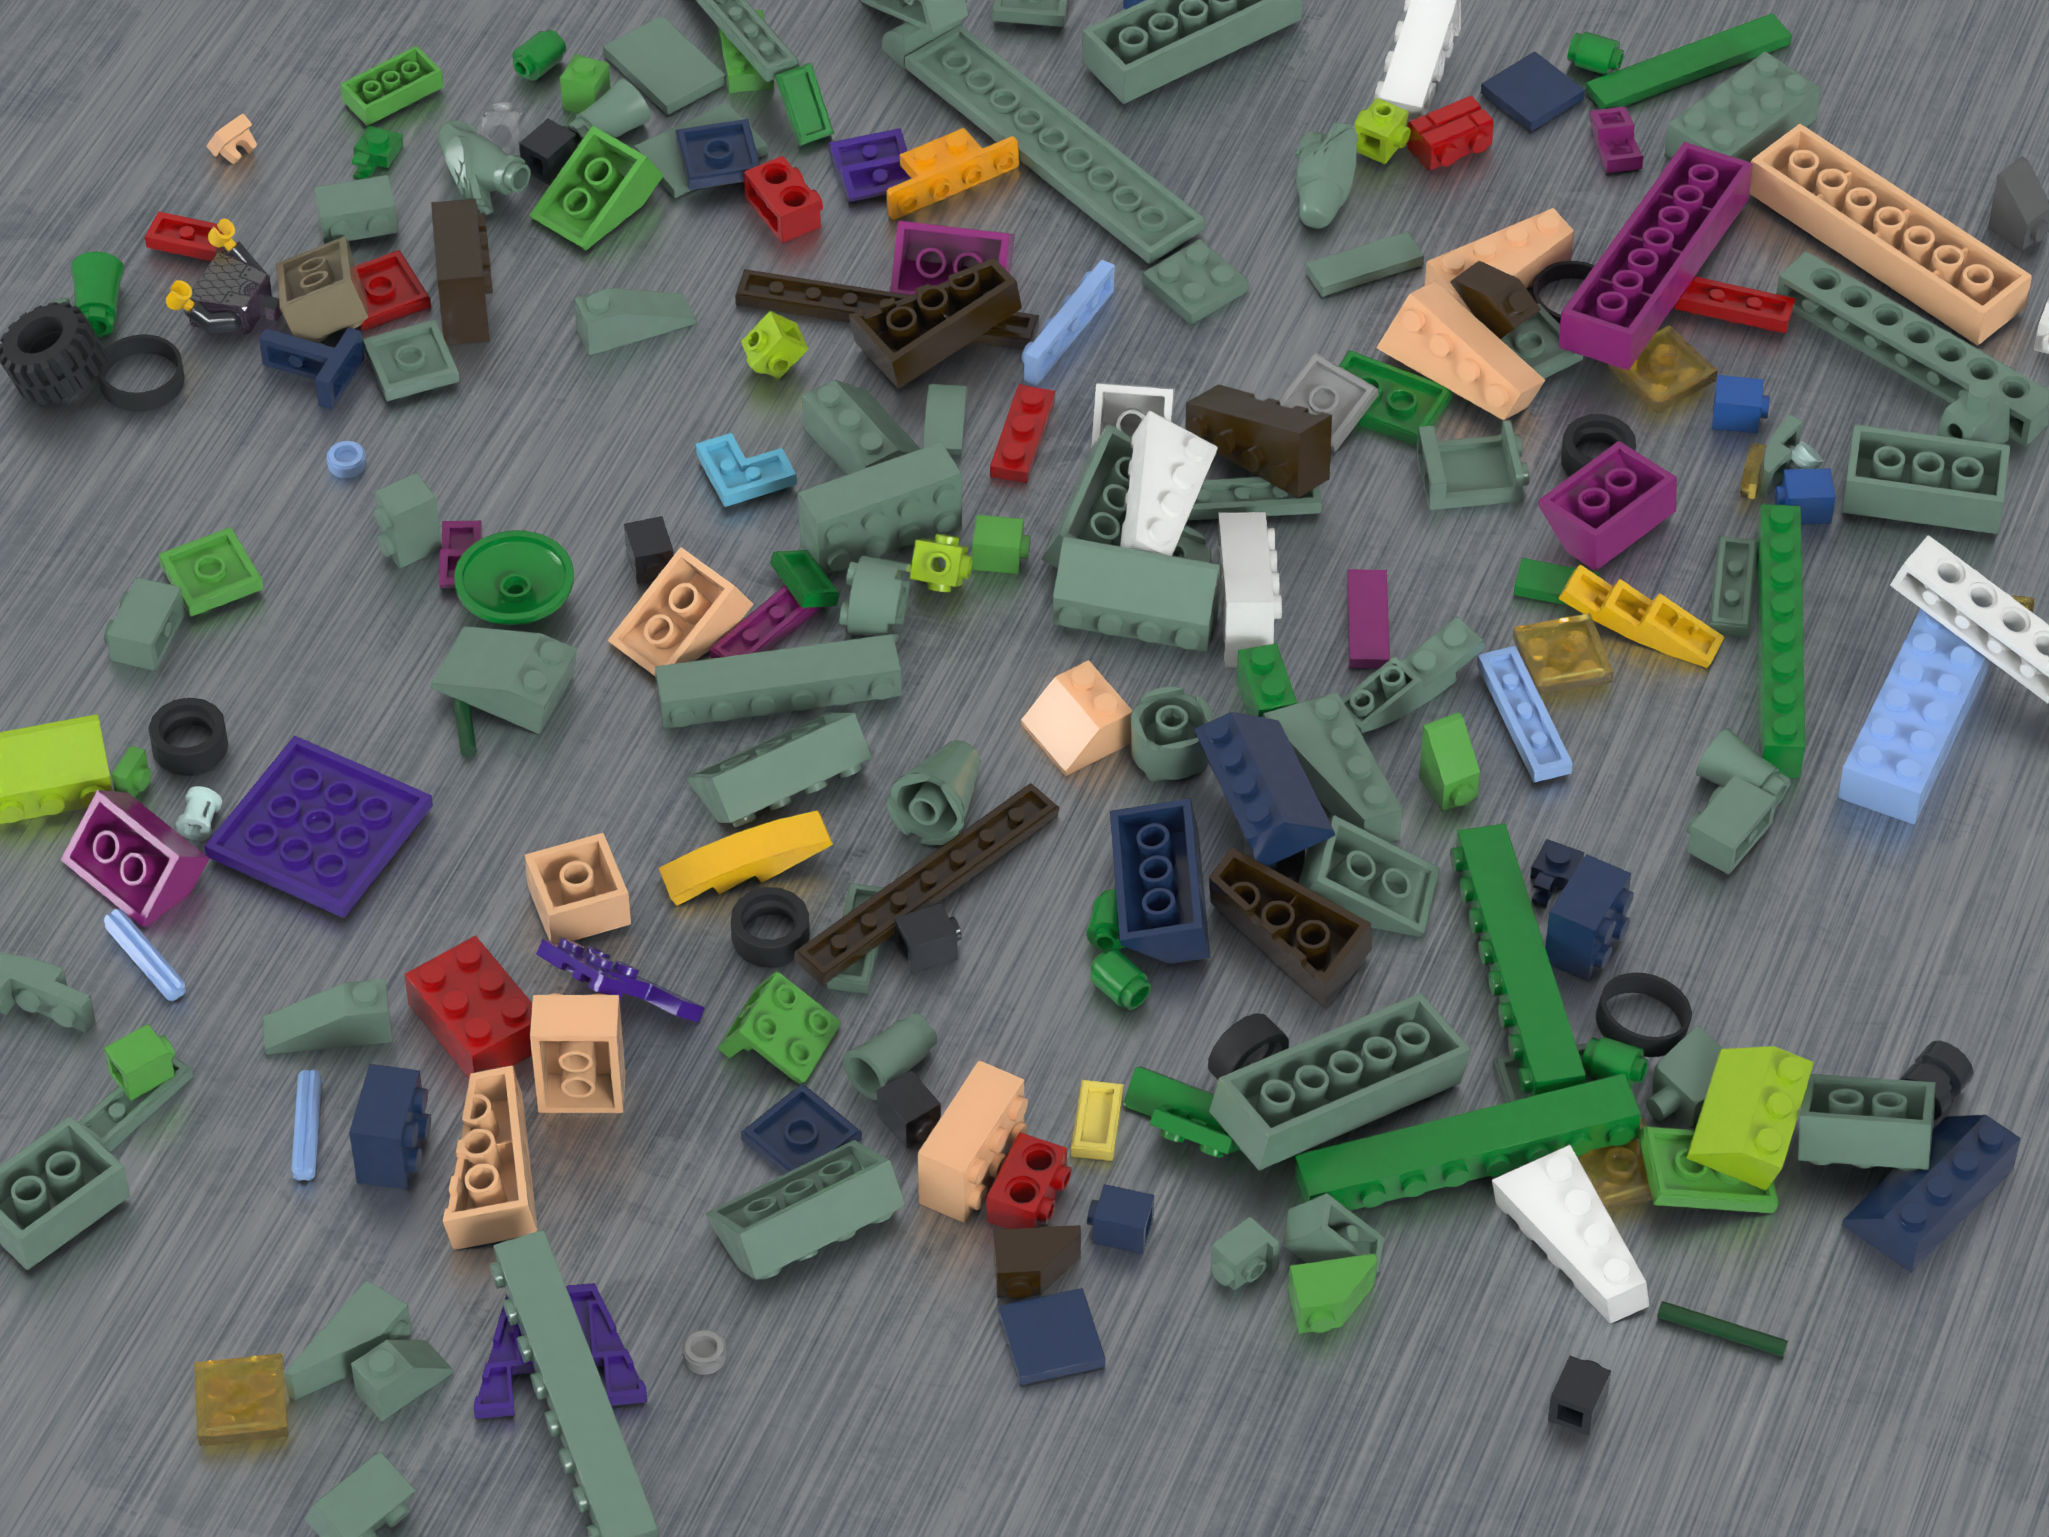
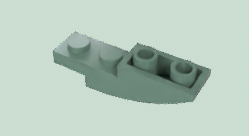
[1342,616,1485,733]
[0,952,96,1033]

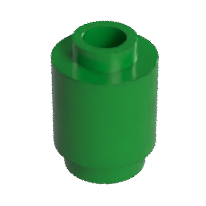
[512,29,566,81]
[1567,31,1624,75]
[1086,889,1124,951]
[1090,950,1152,1010]
[1582,1037,1648,1088]

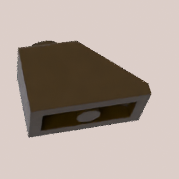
[1450,261,1541,339]
[993,1225,1081,1299]

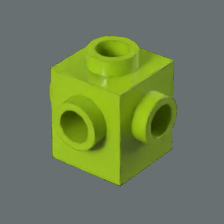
[1354,98,1411,164]
[741,311,809,379]
[909,534,973,592]

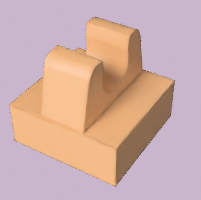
[206,113,257,164]

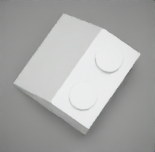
[1091,383,1175,448]

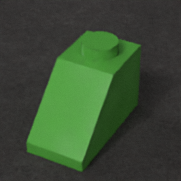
[1419,712,1480,811]
[1288,1253,1377,1333]

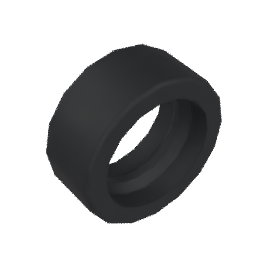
[1561,414,1636,476]
[148,697,228,775]
[730,887,810,967]
[1208,1013,1289,1080]

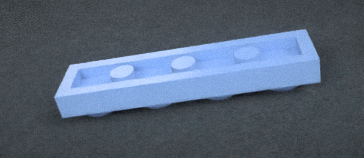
[1021,260,1115,386]
[1477,646,1573,783]

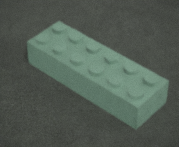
[1082,0,1303,104]
[1209,993,1471,1170]

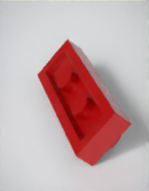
[1675,276,1796,333]
[990,384,1056,484]

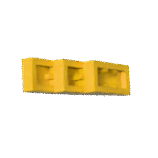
[1558,564,1725,668]
[658,810,833,906]

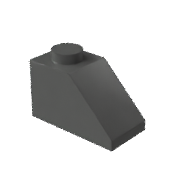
[1988,156,2049,251]

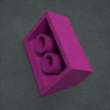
[890,221,1015,295]
[1538,441,1677,571]
[60,790,210,927]

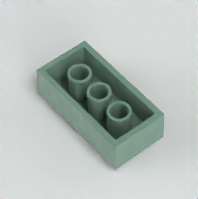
[1664,52,1821,163]
[1841,424,2010,534]
[798,442,962,574]

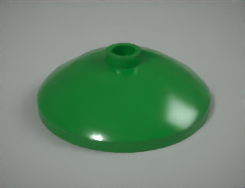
[454,530,574,625]

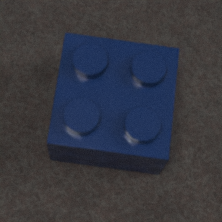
[1545,854,1634,982]
[349,1064,431,1190]

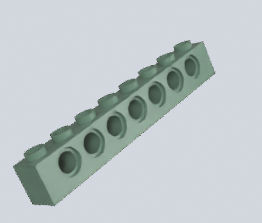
[1776,251,2049,447]

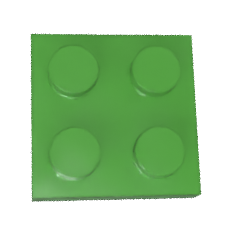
[158,527,263,617]

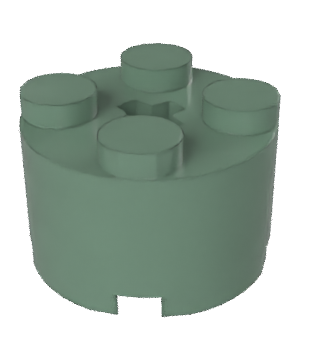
[839,556,911,642]
[1130,686,1213,782]

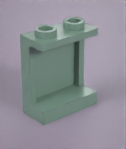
[1416,420,1529,510]

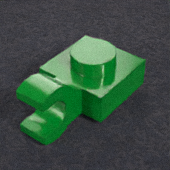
[352,125,403,180]

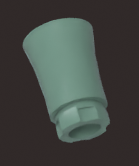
[568,79,651,147]
[1696,728,1791,808]
[843,1013,937,1101]

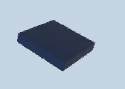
[1481,51,1585,132]
[675,119,760,190]
[741,1083,862,1175]
[998,1288,1106,1385]

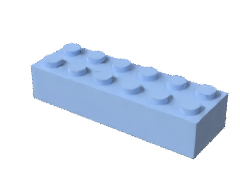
[1838,609,1992,825]

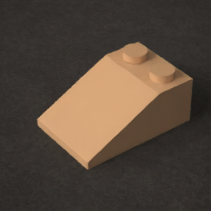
[607,547,754,677]

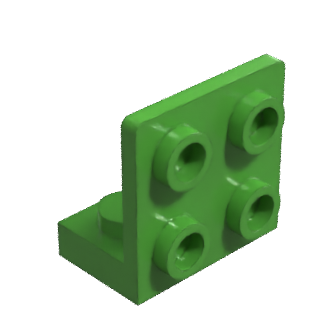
[717,971,841,1084]

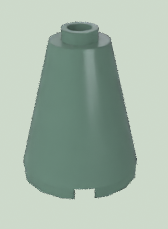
[887,740,981,845]

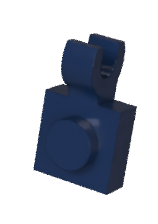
[1530,839,1585,907]

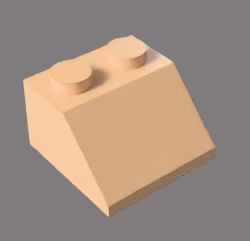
[1021,660,1133,777]

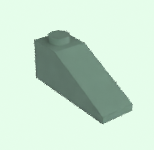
[574,288,697,355]
[263,978,392,1055]
[284,1280,411,1401]

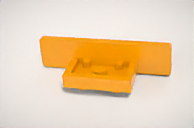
[887,128,1019,220]

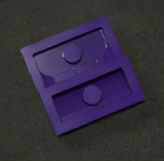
[829,128,912,202]

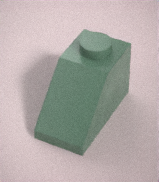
[1283,1193,1385,1274]
[351,1340,453,1421]

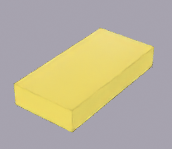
[1071,1080,1124,1161]

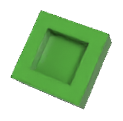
[111,745,151,798]

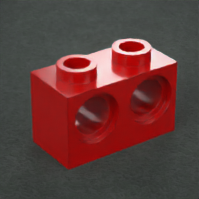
[744,156,823,243]
[986,1132,1072,1229]

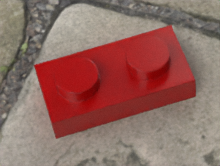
[145,211,224,261]

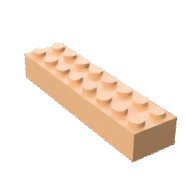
[1750,124,2032,346]

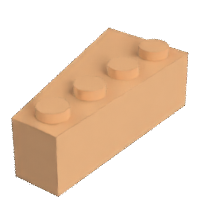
[1425,208,1574,315]
[1376,281,1545,421]
[443,1066,538,1250]

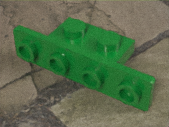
[1124,1066,1281,1164]

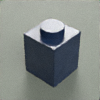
[1087,1184,1154,1254]

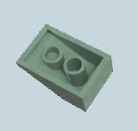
[430,626,578,734]
[1299,815,1440,937]

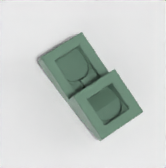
[923,384,967,455]
[1760,414,1802,498]

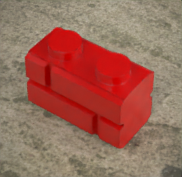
[1407,95,1494,171]

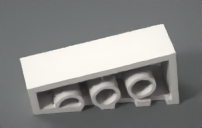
[1374,0,1461,122]
[1120,410,1218,556]
[1218,512,1282,668]
[1492,1145,1650,1324]

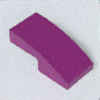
[1589,107,1643,173]
[439,520,483,588]

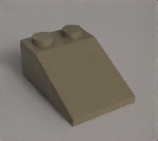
[276,236,369,343]

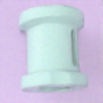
[175,786,222,841]

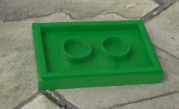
[1339,350,1453,446]

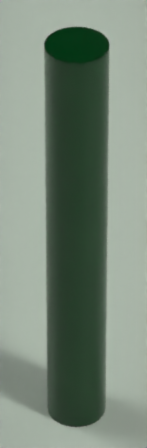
[453,698,477,757]
[1657,1301,1788,1357]

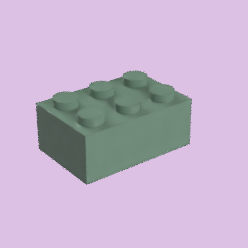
[1798,1074,1936,1171]
[0,1116,130,1270]

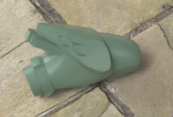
[438,120,531,216]
[1295,123,1358,229]

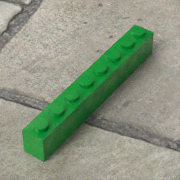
[1756,504,1805,779]
[1450,823,1586,1097]
[1295,1073,1641,1211]

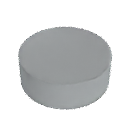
[682,1330,727,1375]

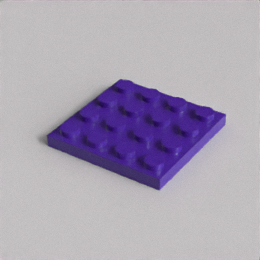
[204,735,433,918]

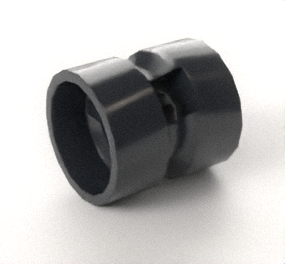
[1899,1041,1974,1120]

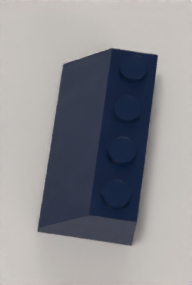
[1194,712,1335,867]
[1110,798,1211,964]
[1842,1114,2021,1273]

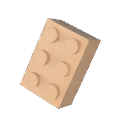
[530,993,626,1113]
[918,1061,1028,1223]

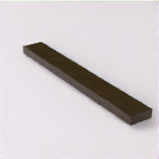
[735,269,1039,350]
[794,783,1059,986]

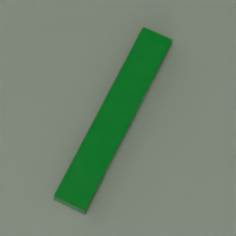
[1585,13,1792,109]

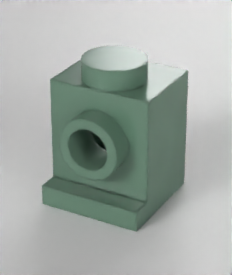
[1211,1216,1280,1290]

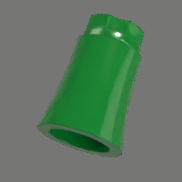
[71,251,124,339]

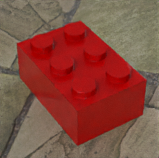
[404,935,532,1079]

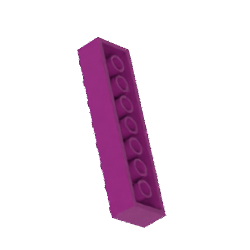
[1559,142,1753,370]

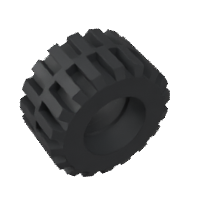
[0,302,105,404]

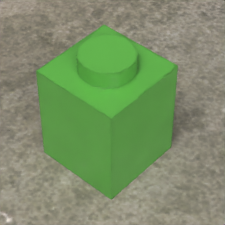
[560,54,611,114]
[972,515,1031,574]
[104,1024,175,1101]

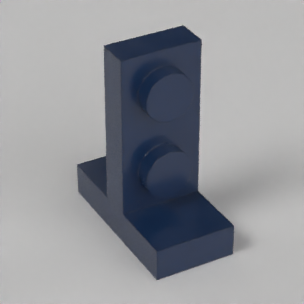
[259,328,365,410]

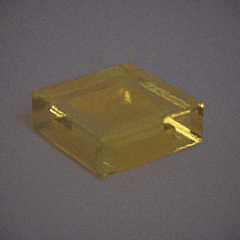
[1740,443,1766,499]

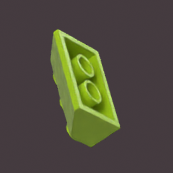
[0,714,113,824]
[1686,1046,1814,1190]

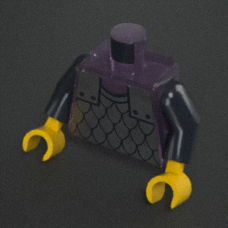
[166,218,283,335]

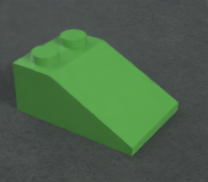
[529,126,664,251]

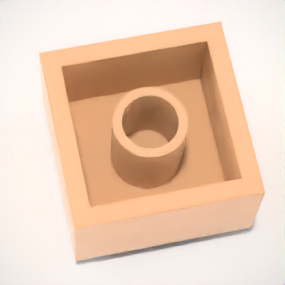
[524,833,631,944]

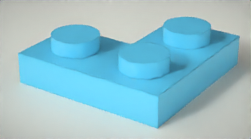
[696,433,797,507]

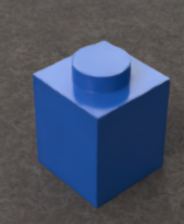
[1712,375,1770,434]
[1775,468,1836,524]

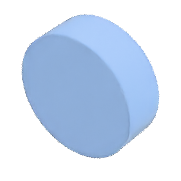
[327,441,367,479]

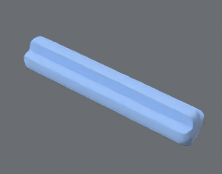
[104,909,186,1001]
[291,1069,322,1181]

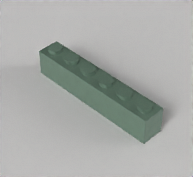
[655,634,902,729]

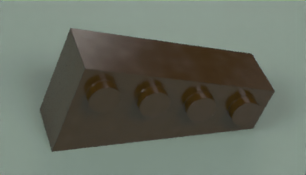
[431,199,493,345]
[849,258,1022,389]
[1185,384,1332,498]
[1209,847,1372,1010]

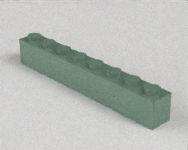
[489,1229,659,1537]

